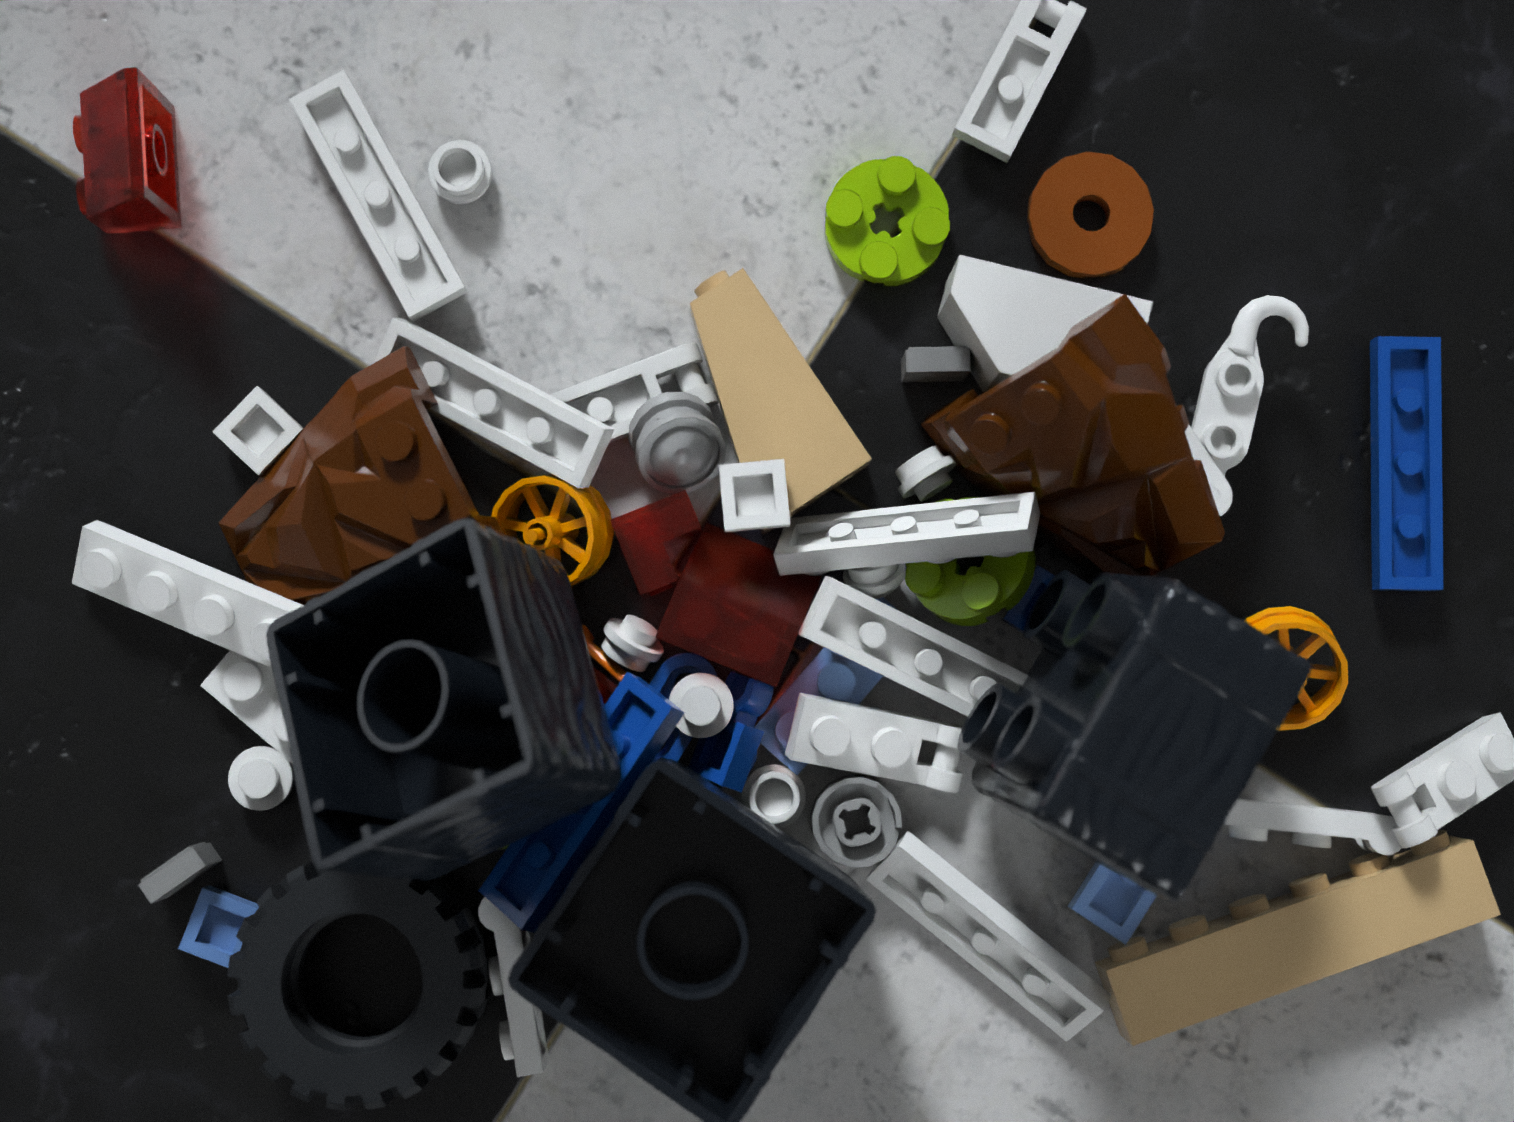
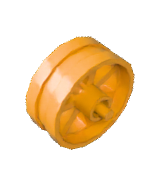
[491,474,614,586]
[1245,606,1348,731]

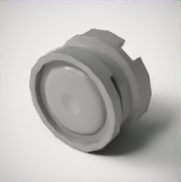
[628,392,726,494]
[810,775,902,868]

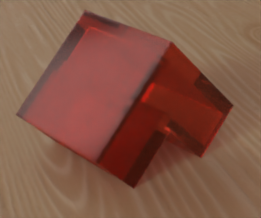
[610,490,702,599]

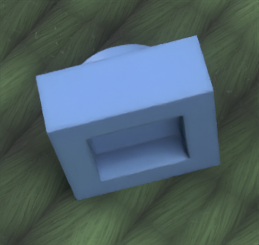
[178,885,259,968]

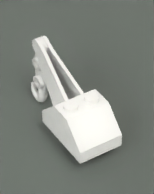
[937,255,1309,516]

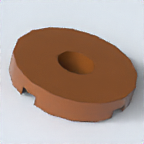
[1027,152,1154,278]

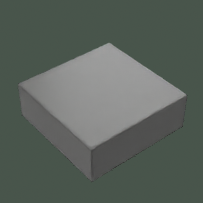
[901,346,971,382]
[138,842,222,904]

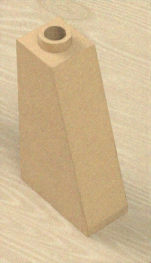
[690,268,872,535]

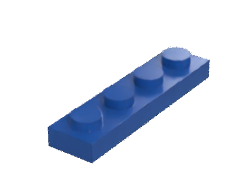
[1370,336,1444,591]
[479,672,685,933]

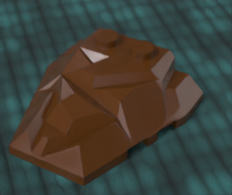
[921,294,1225,576]
[219,346,504,605]

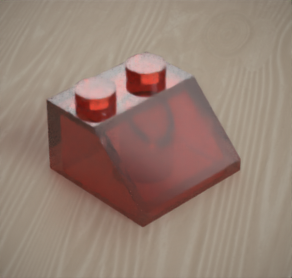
[73,67,182,234]
[655,523,822,688]

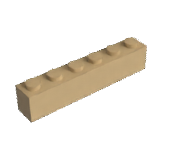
[1094,830,1501,1046]

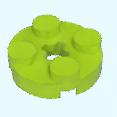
[824,156,950,286]
[905,497,1036,626]

